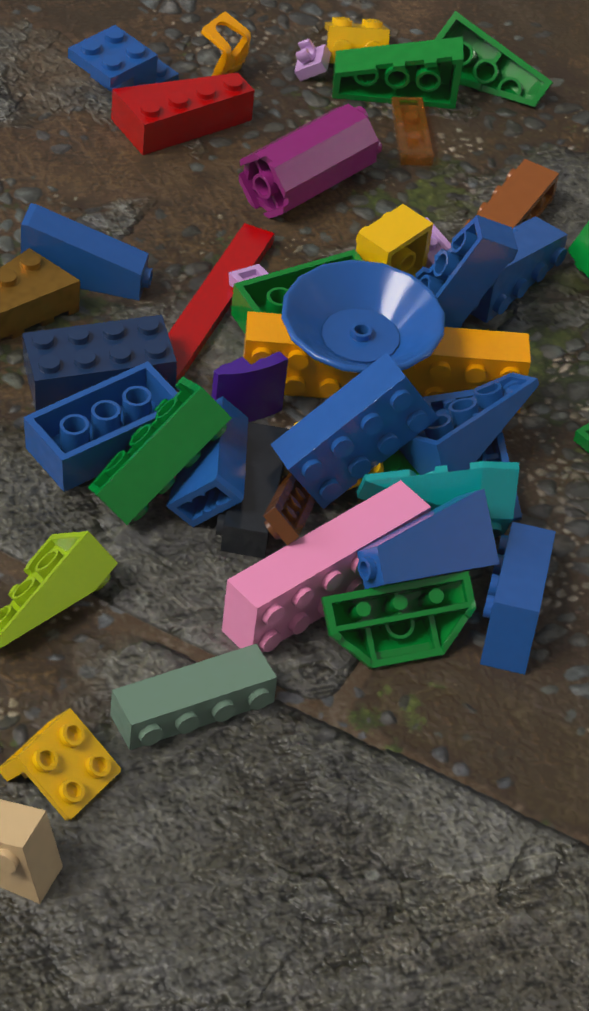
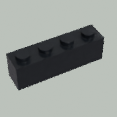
[216,422,289,559]

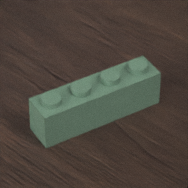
[110,644,277,750]

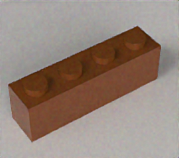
[463,159,559,229]

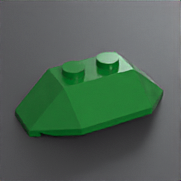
[321,571,476,669]

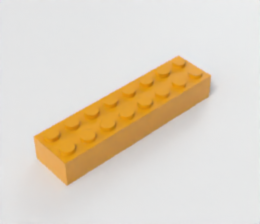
[243,311,531,413]

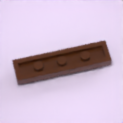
[263,473,316,546]

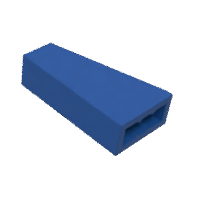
[21,203,153,301]
[166,396,248,527]
[357,489,499,589]

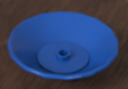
[281,260,445,373]

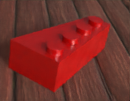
[111,73,255,155]

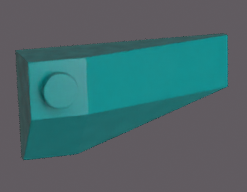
[357,461,519,538]

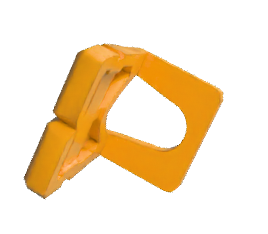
[201,12,251,76]

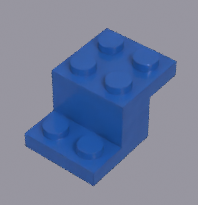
[68,25,179,92]

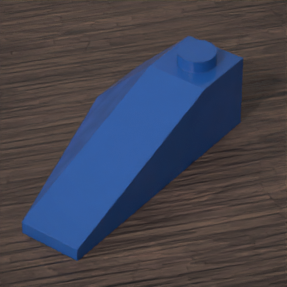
[399,372,539,475]

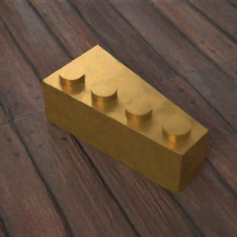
[0,248,80,339]

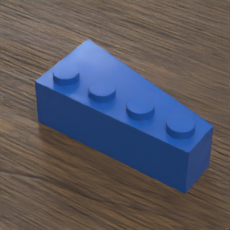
[470,216,568,323]
[480,521,556,675]

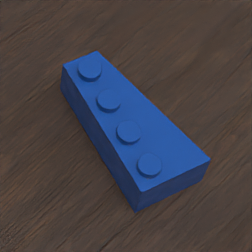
[416,215,518,328]

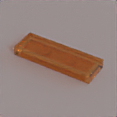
[391,97,434,166]

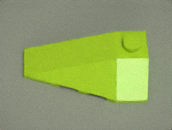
[0,531,118,648]

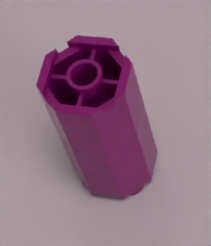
[238,103,382,219]

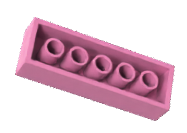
[222,480,431,653]

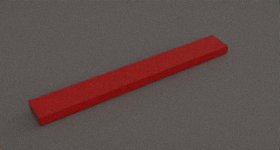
[168,223,275,382]

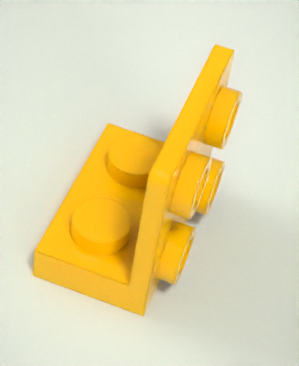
[0,708,121,821]

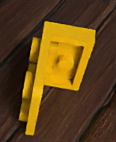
[325,17,390,64]

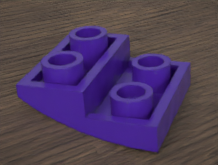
[211,351,288,422]

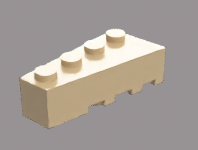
[0,799,63,904]

